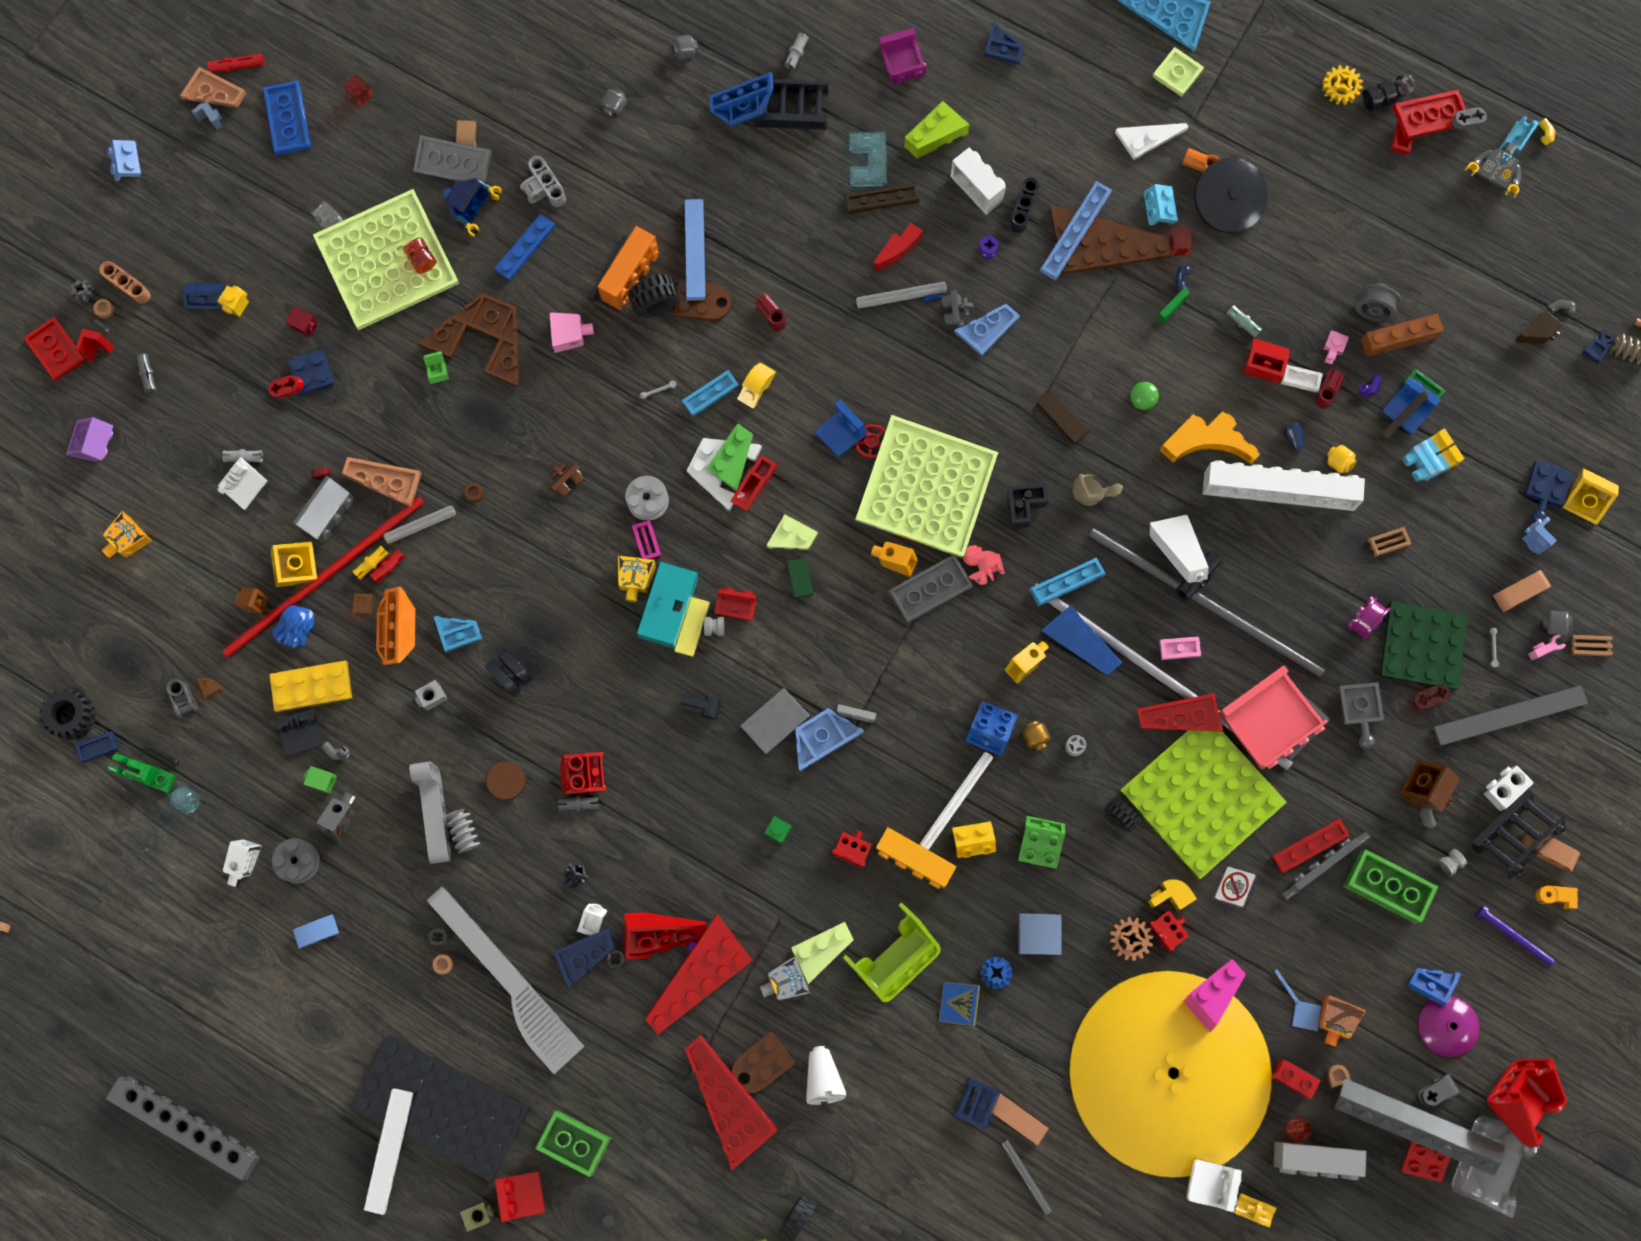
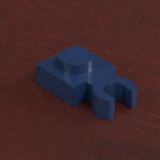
[1582,329,1616,364]

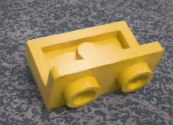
[952,822,996,858]

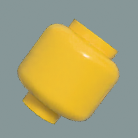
[1327,445,1357,473]

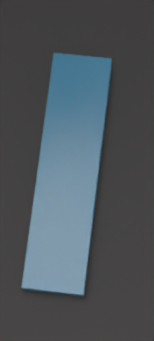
[1029,558,1106,607]

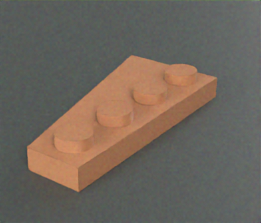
[342,457,421,507]

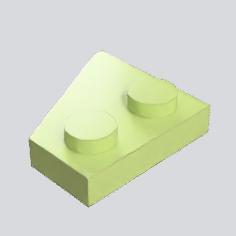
[767,515,818,550]

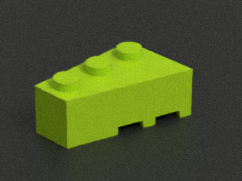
[904,101,969,158]

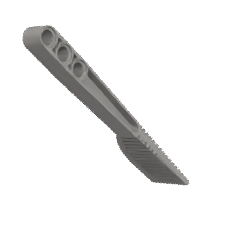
[427,887,585,1075]

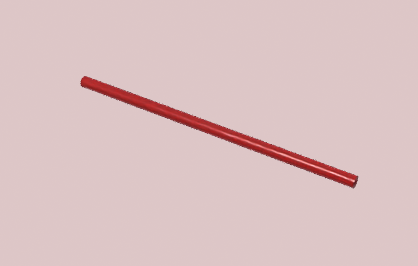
[222,496,425,658]

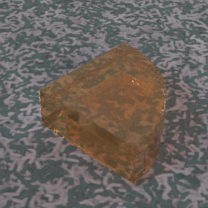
[197,678,224,698]

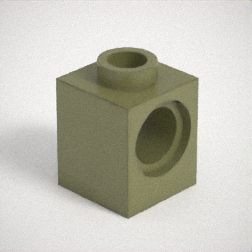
[460,1201,494,1232]

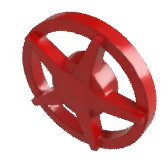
[855,424,886,459]

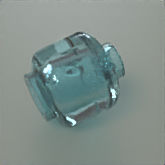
[169,786,200,815]

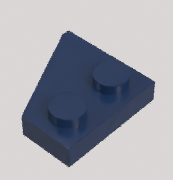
[984,22,1024,65]

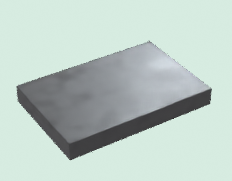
[740,688,810,755]

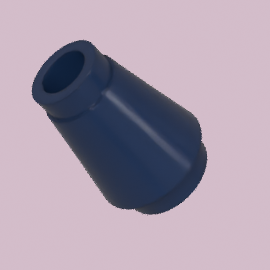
[1284,422,1305,451]

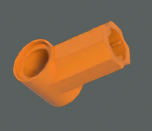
[1182,148,1220,172]

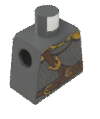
[316,792,355,841]

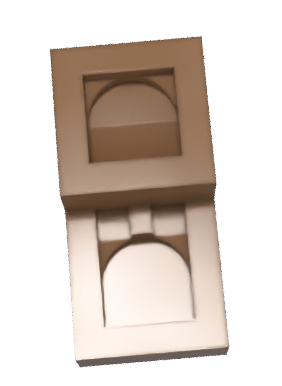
[456,120,477,147]

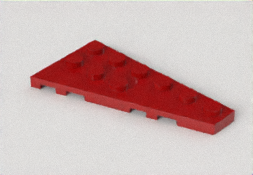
[645,913,753,1035]
[685,1035,779,1170]

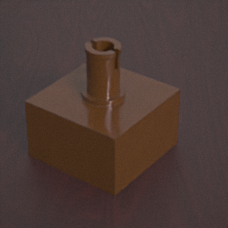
[1400,760,1461,812]

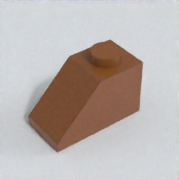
[235,588,269,616]

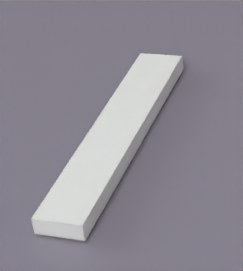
[364,1088,413,1215]

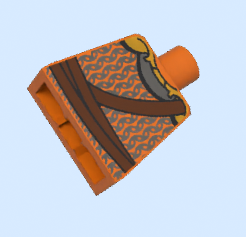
[1319,995,1365,1047]

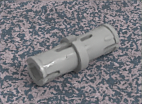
[784,33,809,70]
[222,449,263,463]

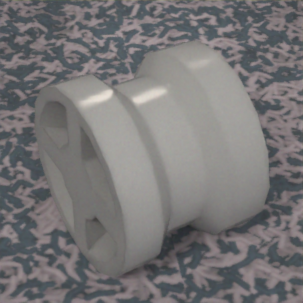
[1065,735,1086,757]

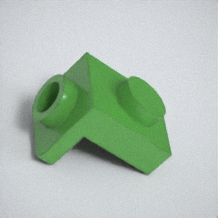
[423,352,448,384]

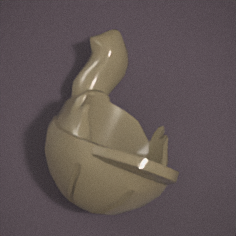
[1072,474,1123,506]

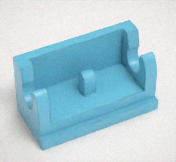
[1499,116,1539,158]

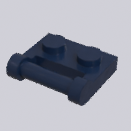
[953,1078,1001,1130]

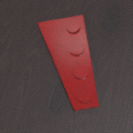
[1137,693,1223,732]

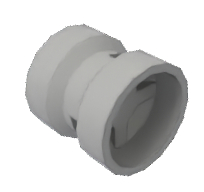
[704,617,725,636]
[1438,849,1467,876]

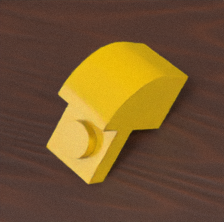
[738,362,776,408]
[1148,880,1196,911]

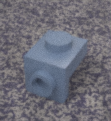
[192,102,223,130]

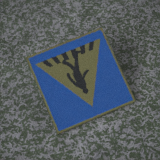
[939,981,980,1026]

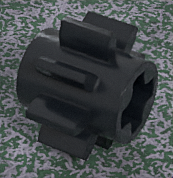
[562,864,588,888]

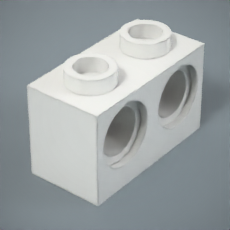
[1484,765,1534,811]

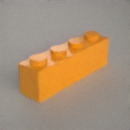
[876,827,957,889]

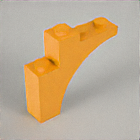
[1160,411,1260,465]

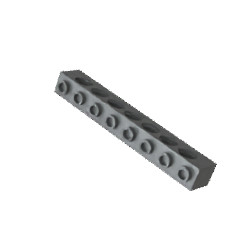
[106,1076,260,1180]

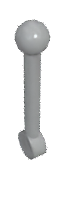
[640,381,677,399]
[1489,628,1499,668]

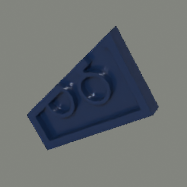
[553,928,616,988]

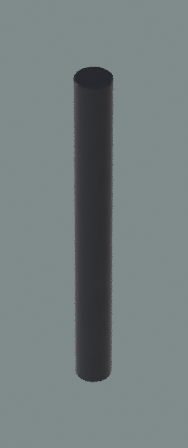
[588,236,628,301]

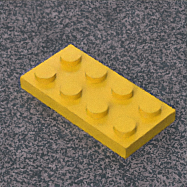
[270,660,353,713]

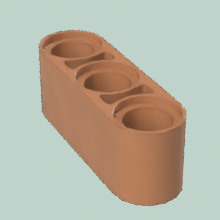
[100,261,150,304]
[1493,570,1551,612]
[1520,829,1580,872]

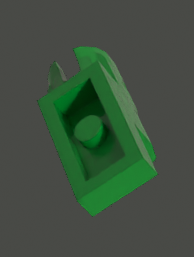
[108,754,177,793]

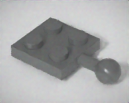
[1338,682,1384,750]

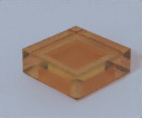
[352,594,374,614]

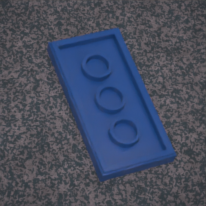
[263,80,311,155]

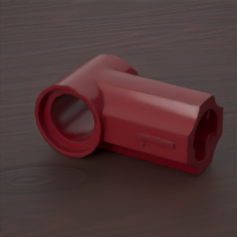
[755,294,786,331]
[1315,369,1344,409]

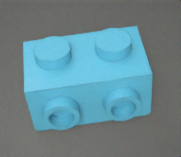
[1144,184,1178,226]

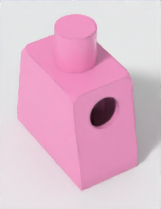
[550,313,594,353]

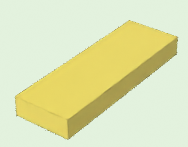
[675,597,710,657]

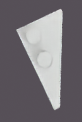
[1115,123,1188,160]

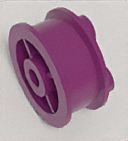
[1347,596,1391,642]

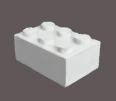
[951,147,1006,215]

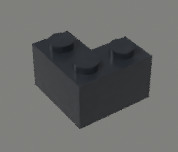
[1006,483,1048,529]

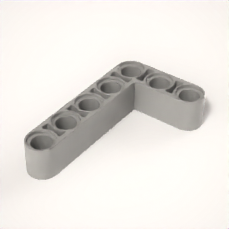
[410,761,451,864]

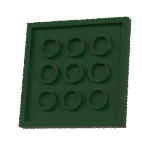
[1380,601,1468,691]

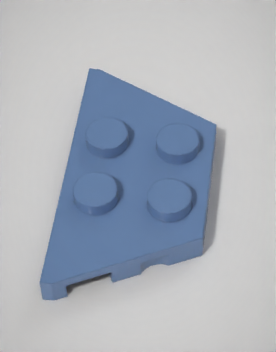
[795,708,864,771]

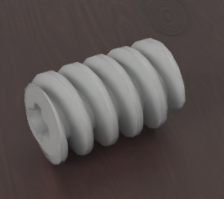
[445,809,480,853]

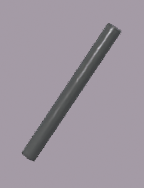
[1001,1139,1052,1215]

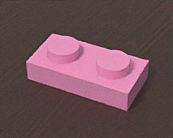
[1159,637,1201,660]

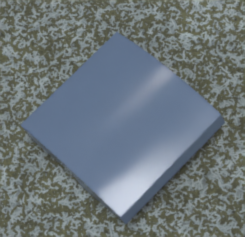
[1019,914,1061,955]

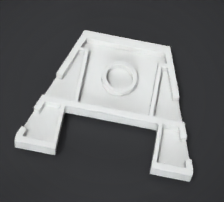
[687,438,762,511]

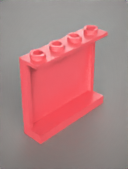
[1219,666,1328,769]

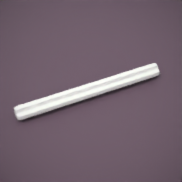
[920,752,993,850]

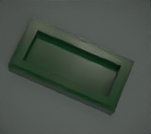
[787,557,814,599]

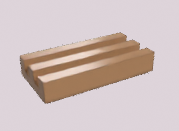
[1367,527,1411,558]
[1571,635,1613,656]

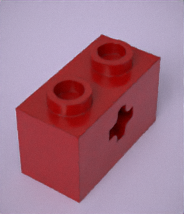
[1271,1060,1321,1099]

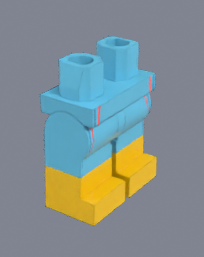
[1402,428,1464,482]

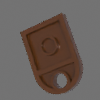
[673,280,731,321]
[732,1031,796,1093]

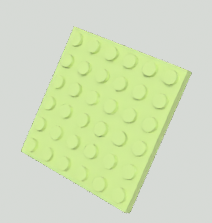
[313,189,459,330]
[855,415,998,558]

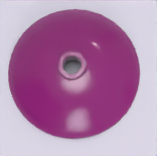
[1418,996,1479,1057]

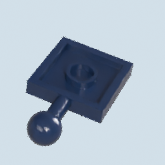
[1524,460,1574,523]

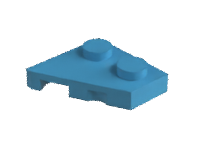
[434,616,482,653]

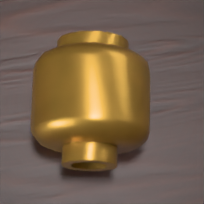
[1022,721,1051,751]

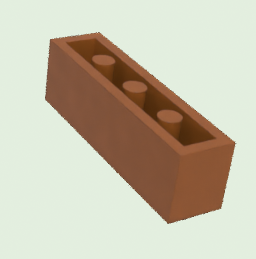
[1361,313,1444,357]

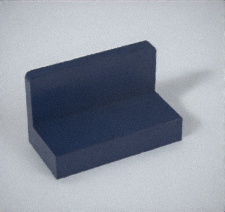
[182,283,225,309]

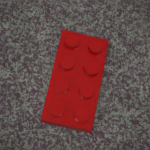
[1392,90,1466,140]

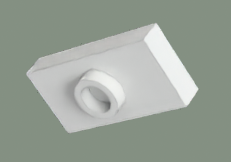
[1281,365,1323,393]

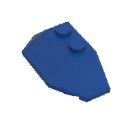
[710,72,773,126]

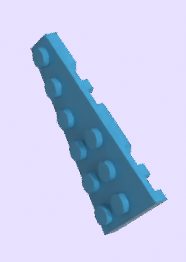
[1116,0,1211,52]

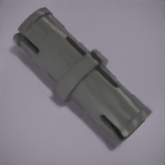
[136,354,156,393]
[558,796,599,812]

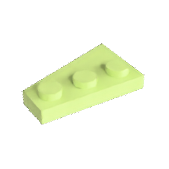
[792,922,853,984]

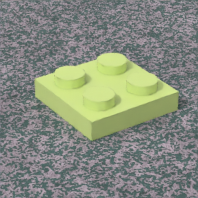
[1153,47,1204,97]

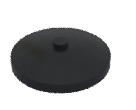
[1194,158,1268,233]

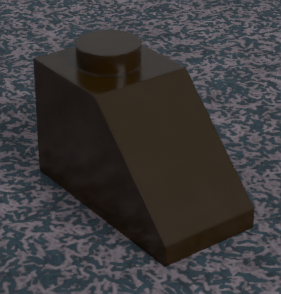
[1515,310,1563,344]

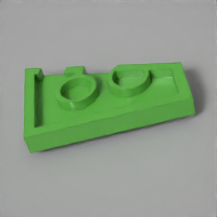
[705,424,753,491]

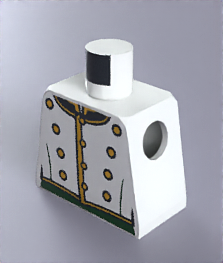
[223,840,262,887]

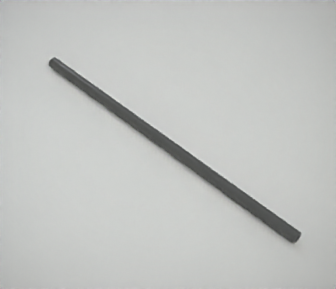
[1089,528,1325,677]

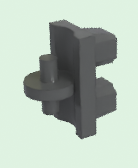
[942,290,974,328]

